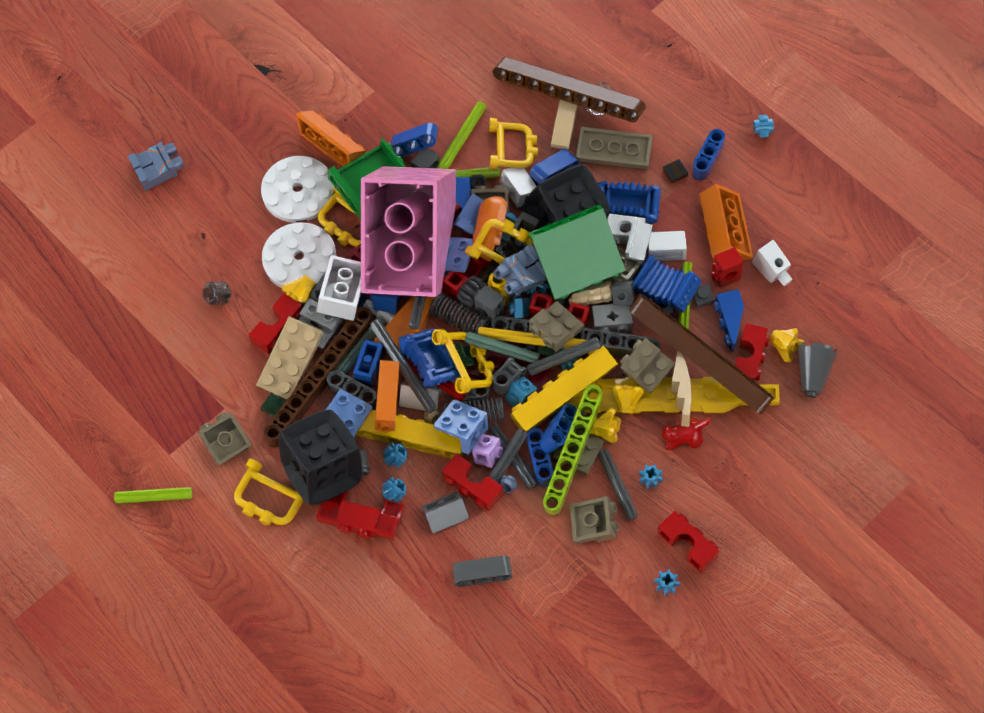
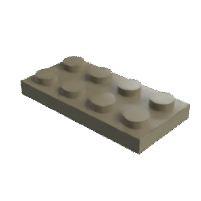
[576,127,653,170]

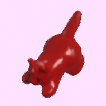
[661,418,711,450]

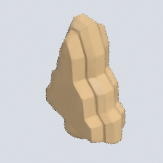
[568,280,613,306]

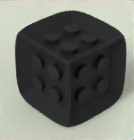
[526,164,610,229]
[279,409,362,505]

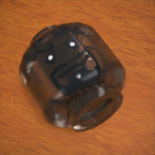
[202,281,232,305]

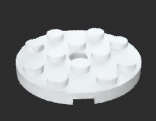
[261,156,334,223]
[262,222,337,288]

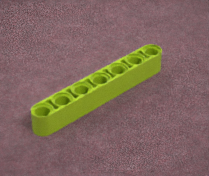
[543,385,603,515]

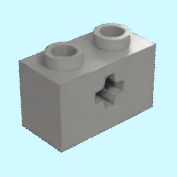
[592,304,633,334]

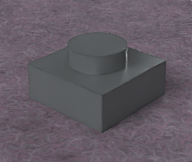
[693,284,715,308]

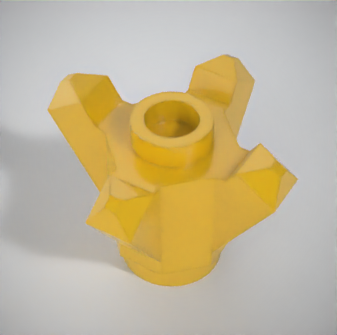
[282,275,316,306]
[770,328,805,363]
[612,385,644,414]
[590,407,621,443]

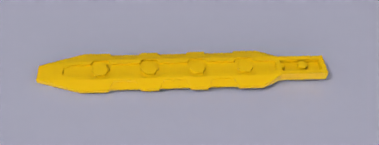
[569,377,780,413]

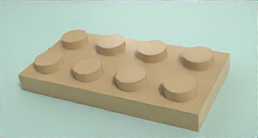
[256,316,324,400]

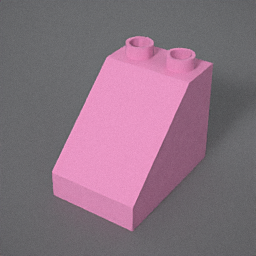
[361,166,456,297]

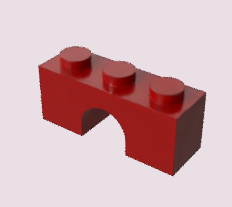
[442,256,493,301]
[529,292,590,328]
[249,293,303,354]
[735,323,770,381]
[442,453,504,511]
[657,511,719,573]

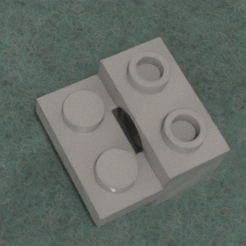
[299,298,344,351]

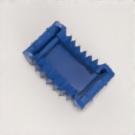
[598,181,661,225]
[632,255,702,313]
[399,328,460,388]

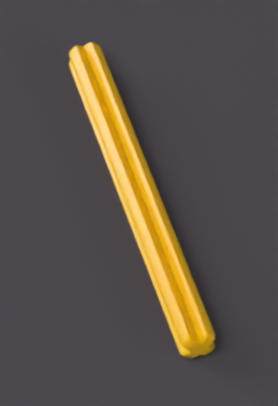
[478,327,587,349]

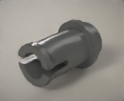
[360,450,371,476]

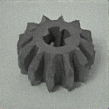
[457,276,487,308]

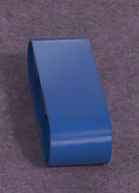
[390,123,439,157]
[692,129,725,181]
[529,149,579,185]
[540,403,577,453]
[527,428,553,487]

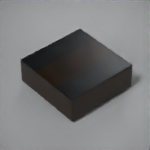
[663,159,688,183]

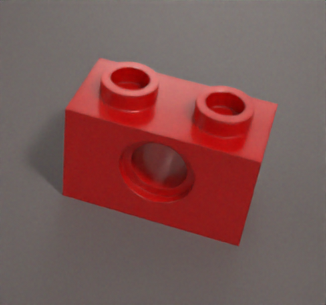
[711,247,744,288]

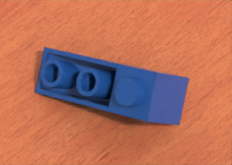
[713,289,744,352]

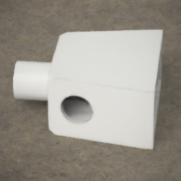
[751,240,793,286]

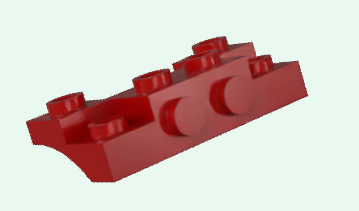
[316,491,405,540]

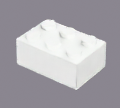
[317,255,361,321]

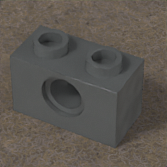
[474,285,505,326]

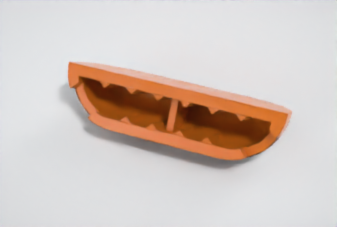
[473,196,508,262]

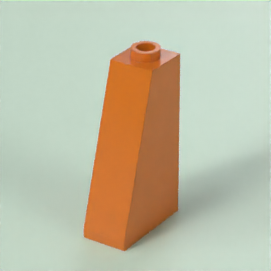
[374,296,435,361]
[375,360,399,432]

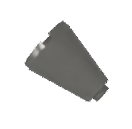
[798,343,837,398]

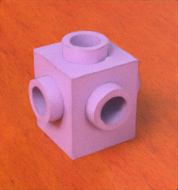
[472,433,503,468]

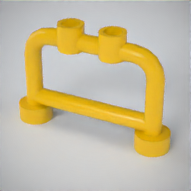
[489,118,538,170]
[318,187,361,247]
[464,219,536,264]
[432,329,494,393]
[234,459,304,526]

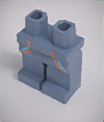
[128,142,184,191]
[493,244,547,295]

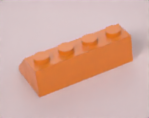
[296,110,366,167]
[699,184,753,260]

